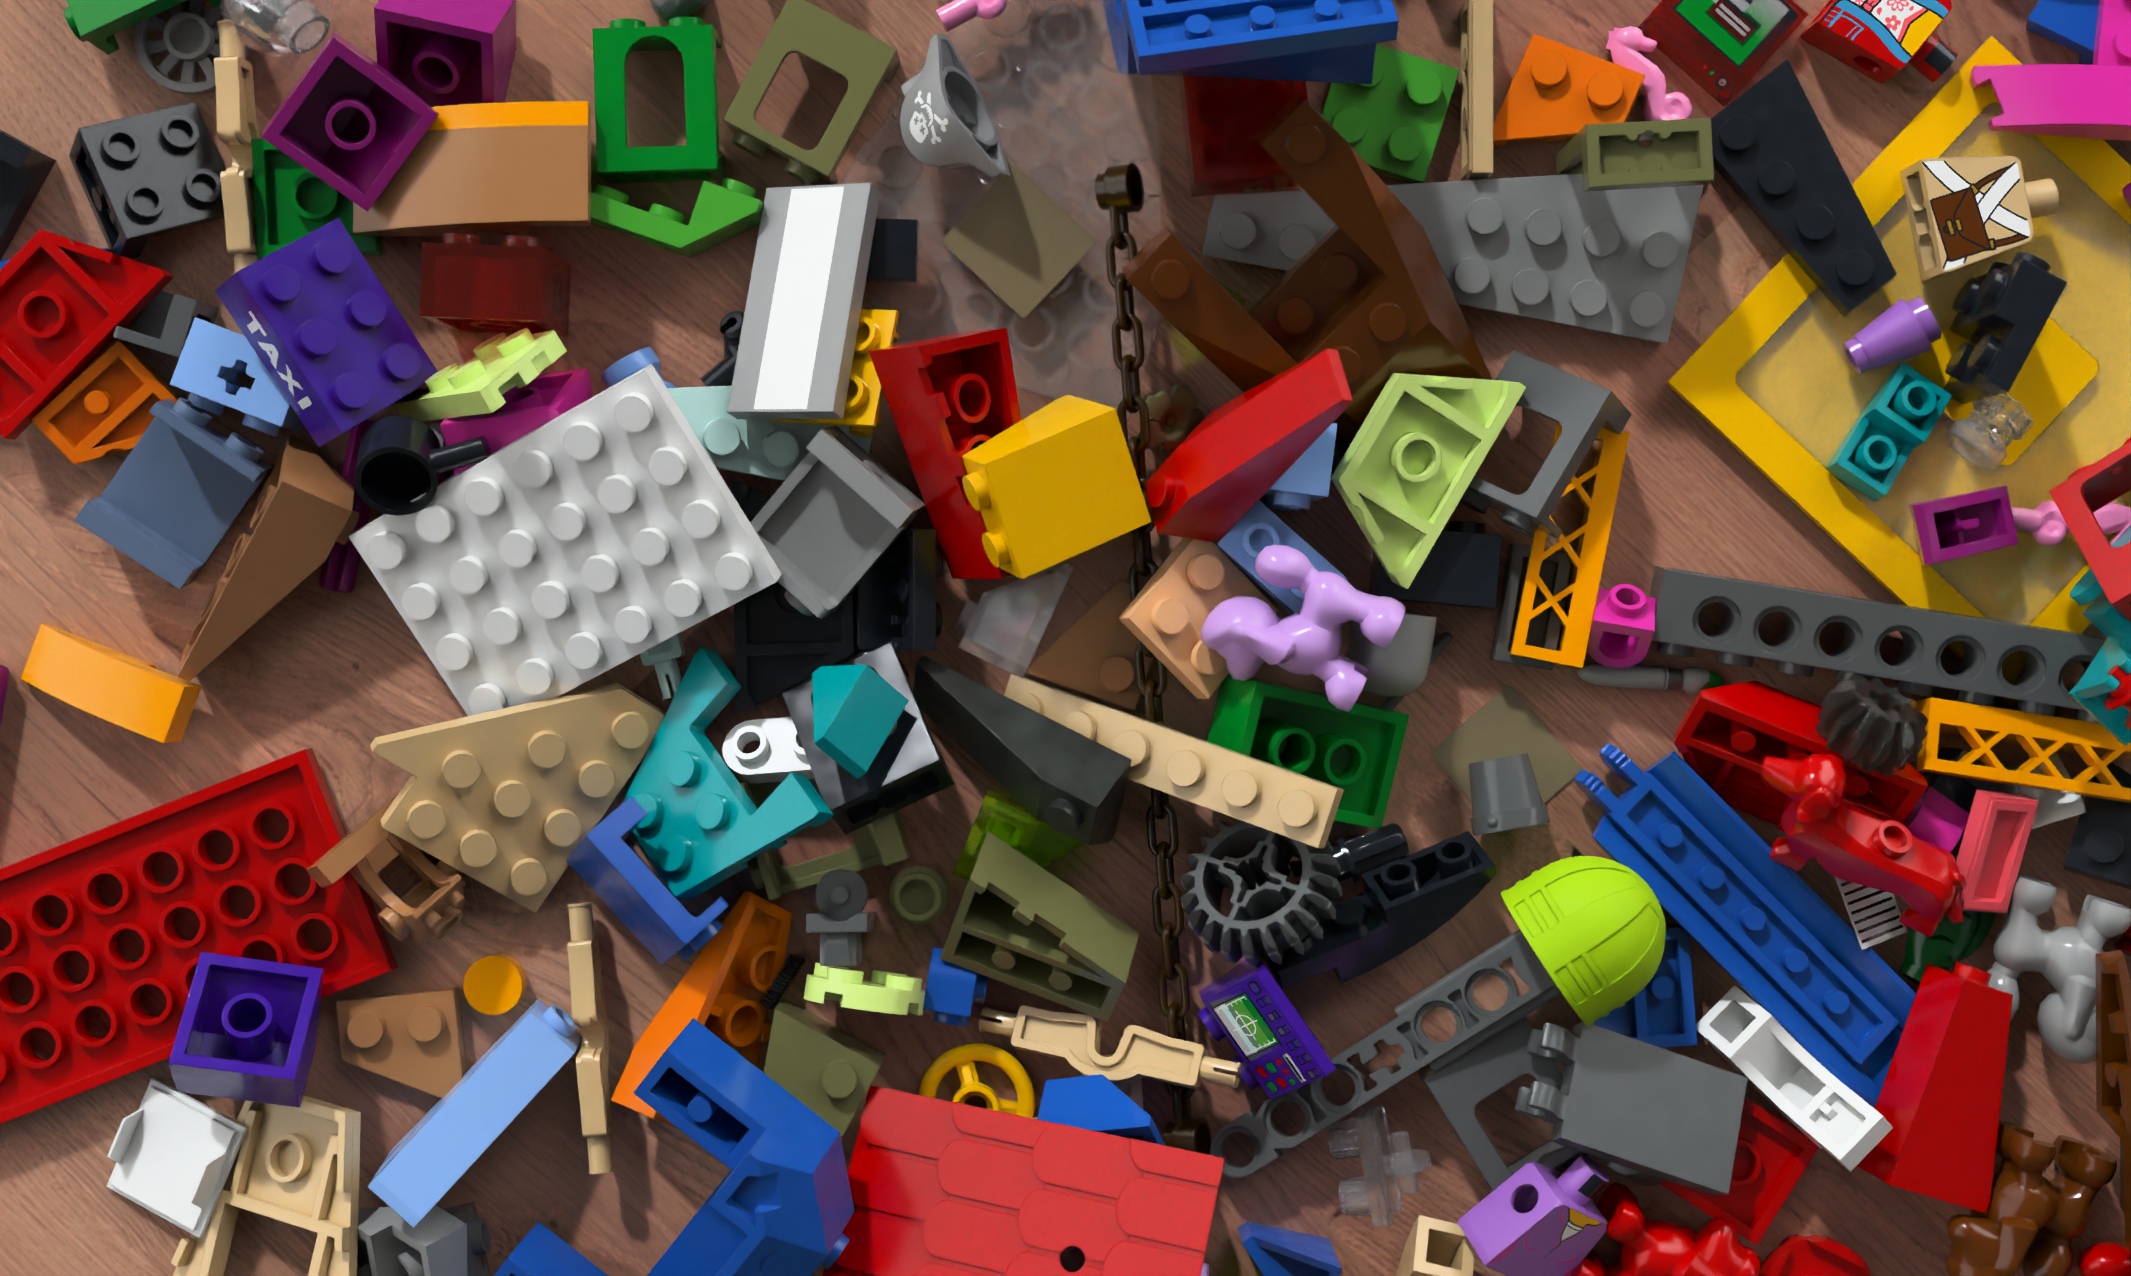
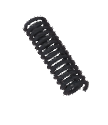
[759,954,805,1009]

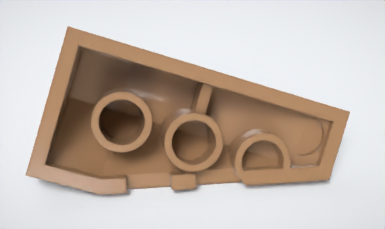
[178,434,359,682]

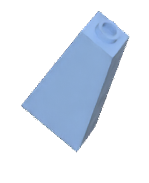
[368,999,581,1228]

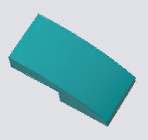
[1826,362,1952,502]

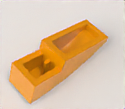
[21,624,202,743]

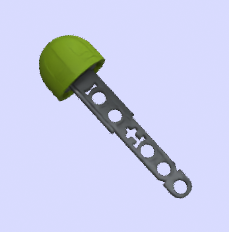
[1211,856,1666,1177]

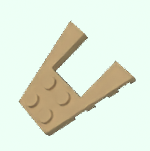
[171,1095,361,1276]

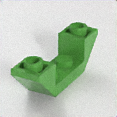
[591,142,763,258]

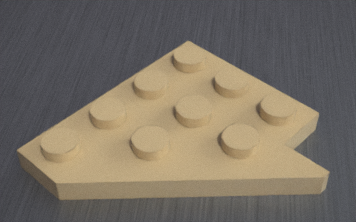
[370,683,666,913]

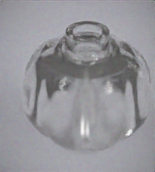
[221,0,334,57]

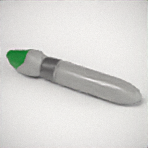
[1577,663,1724,694]

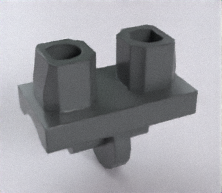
[806,868,876,966]

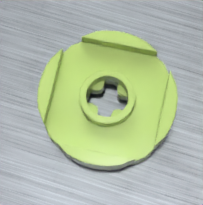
[803,962,926,1016]

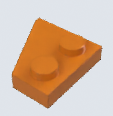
[1493,33,1645,147]
[31,340,180,464]

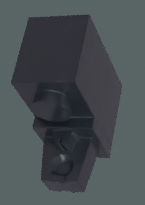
[1369,521,1502,609]

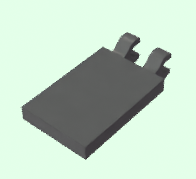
[1515,1022,1748,1197]

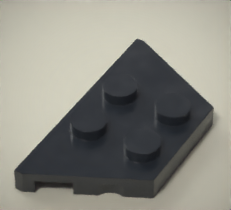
[731,482,856,711]

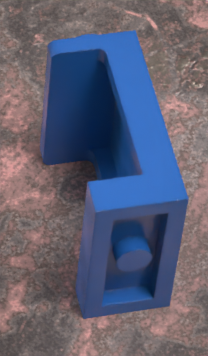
[566,796,729,966]

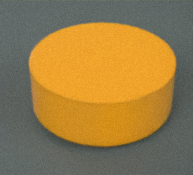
[463,953,527,1015]

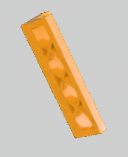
[1510,422,1630,669]
[1903,697,2131,803]

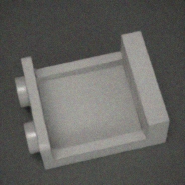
[750,425,926,619]

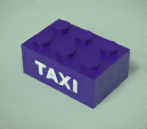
[215,218,438,447]

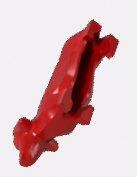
[1761,754,1966,937]

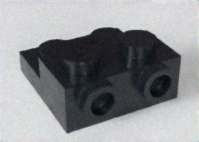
[1944,252,2067,404]

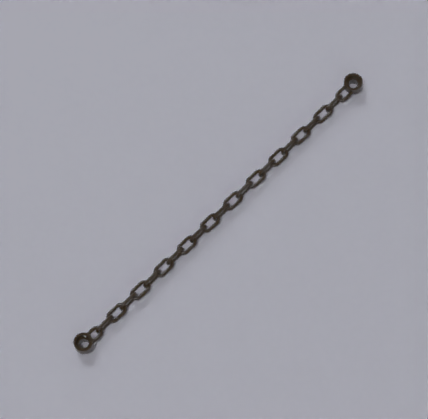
[1095,163,1211,1155]

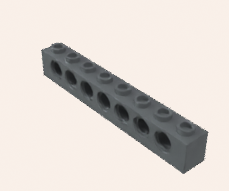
[1649,566,2107,724]

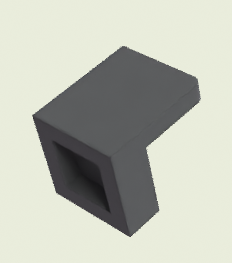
[113,291,218,358]

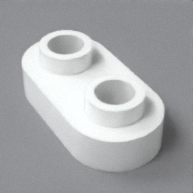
[722,717,815,783]

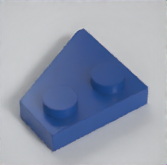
[1593,924,1697,1048]

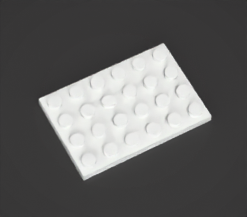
[348,364,782,716]

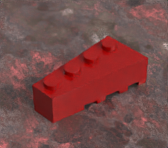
[869,328,1021,579]

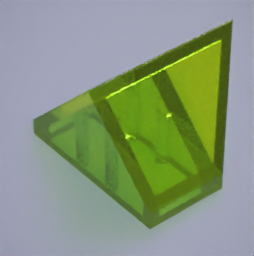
[953,789,1084,881]

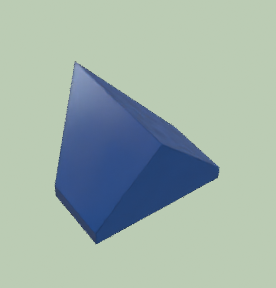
[1238,1222,1342,1276]

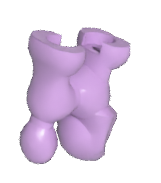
[1201,545,1405,712]

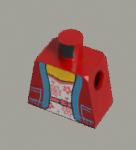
[1800,0,1958,83]

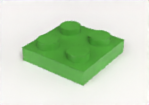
[1321,44,1460,184]

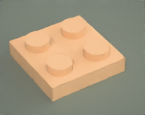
[1118,538,1278,699]

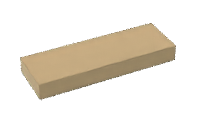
[1460,0,1493,181]

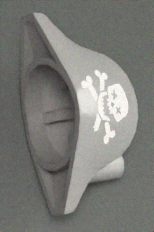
[900,33,1010,179]

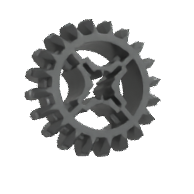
[1180,819,1343,967]

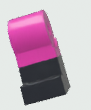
[1903,747,2005,852]

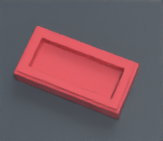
[1956,789,2039,913]

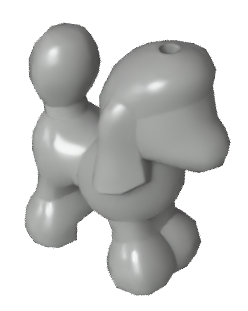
[1987,873,2131,1064]

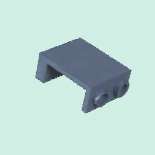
[74,397,272,589]

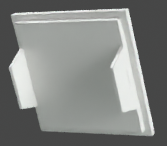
[106,1078,248,1238]

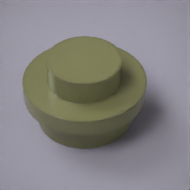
[889,865,948,925]

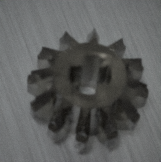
[1815,674,1928,776]

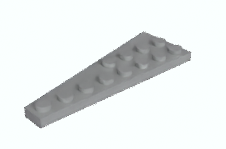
[1201,173,1703,344]

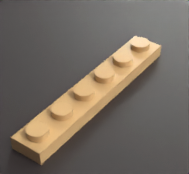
[1004,674,1344,848]

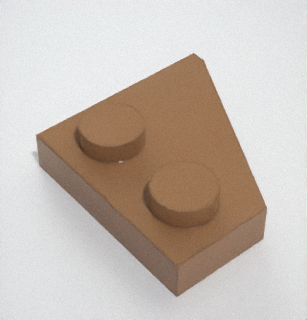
[1028,580,1154,711]
[336,987,467,1098]

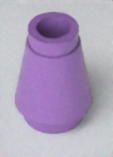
[1842,297,1941,375]

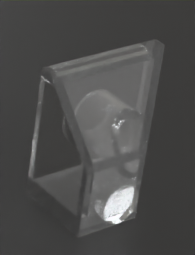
[954,562,1074,679]

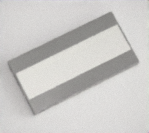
[727,183,881,419]

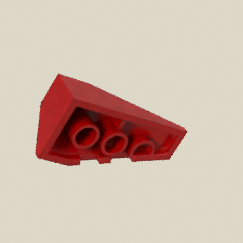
[1145,348,1353,543]

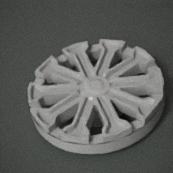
[134,0,249,95]

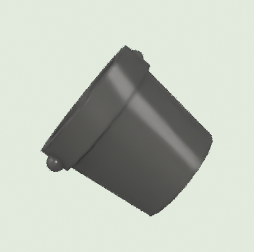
[1469,753,1550,836]

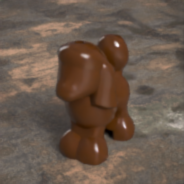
[1945,1121,2117,1276]

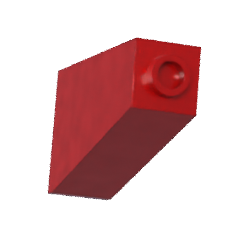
[1857,961,2013,1213]

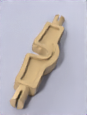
[214,20,261,273]
[567,902,614,1174]
[979,1005,1242,1089]

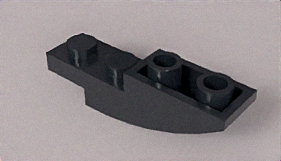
[1264,831,1496,989]

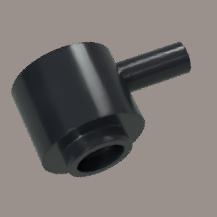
[354,416,491,516]

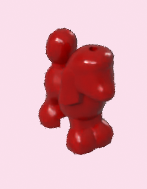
[1571,1182,1761,1276]

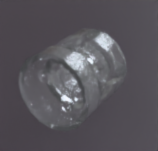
[1945,393,2034,472]

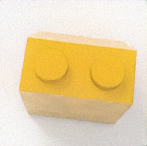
[962,394,1151,579]

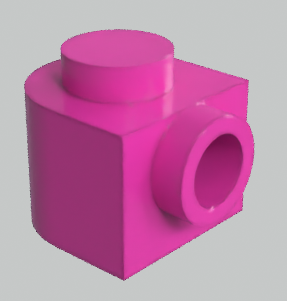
[1587,584,1656,668]

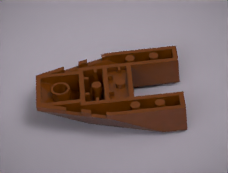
[1122,94,1492,443]

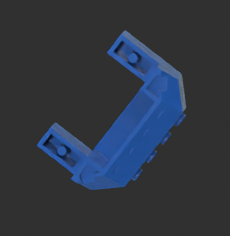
[494,1018,855,1276]

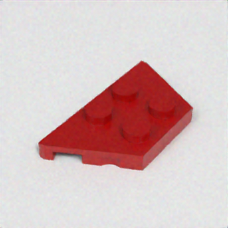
[0,229,174,440]

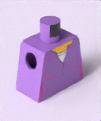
[1457,1154,1609,1276]

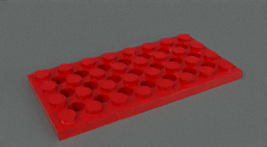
[0,748,398,1124]

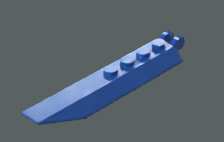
[1574,743,1916,1108]

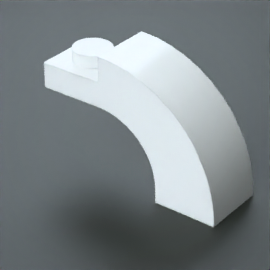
[1696,985,1893,1172]

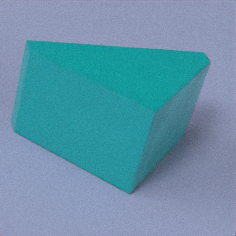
[812,665,909,779]

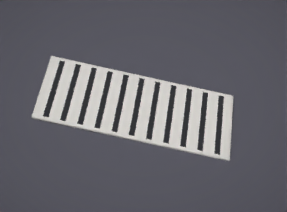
[1835,877,1907,950]

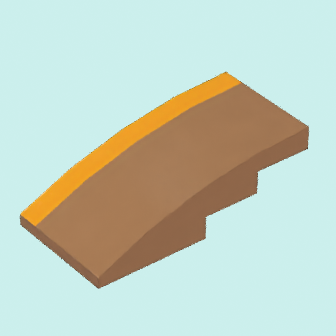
[353,101,591,237]

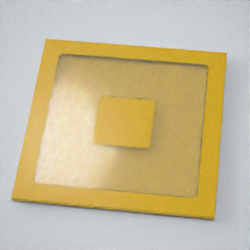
[1666,36,2131,705]

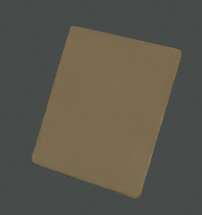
[942,165,1095,318]
[1431,686,1582,837]

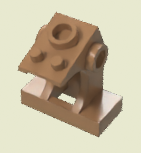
[306,791,466,947]

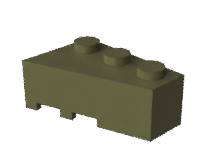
[939,831,1140,1022]
[763,998,886,1139]

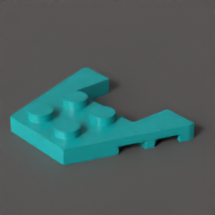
[622,647,834,899]

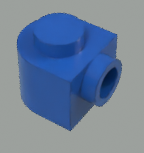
[923,947,988,1026]

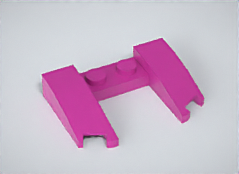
[1970,0,2131,141]

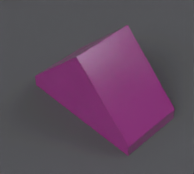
[1909,485,2019,565]

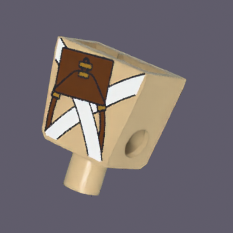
[1900,156,2059,281]

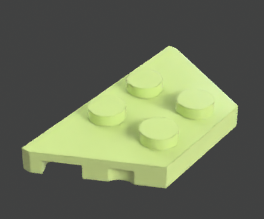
[393,328,567,422]
[1331,373,1526,589]

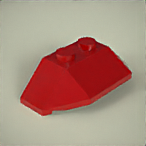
[1674,680,1928,825]

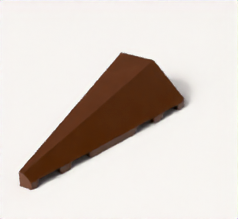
[2095,950,2131,1252]

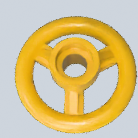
[918,1043,1035,1118]

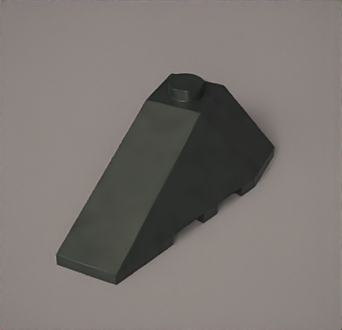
[913,655,1132,845]

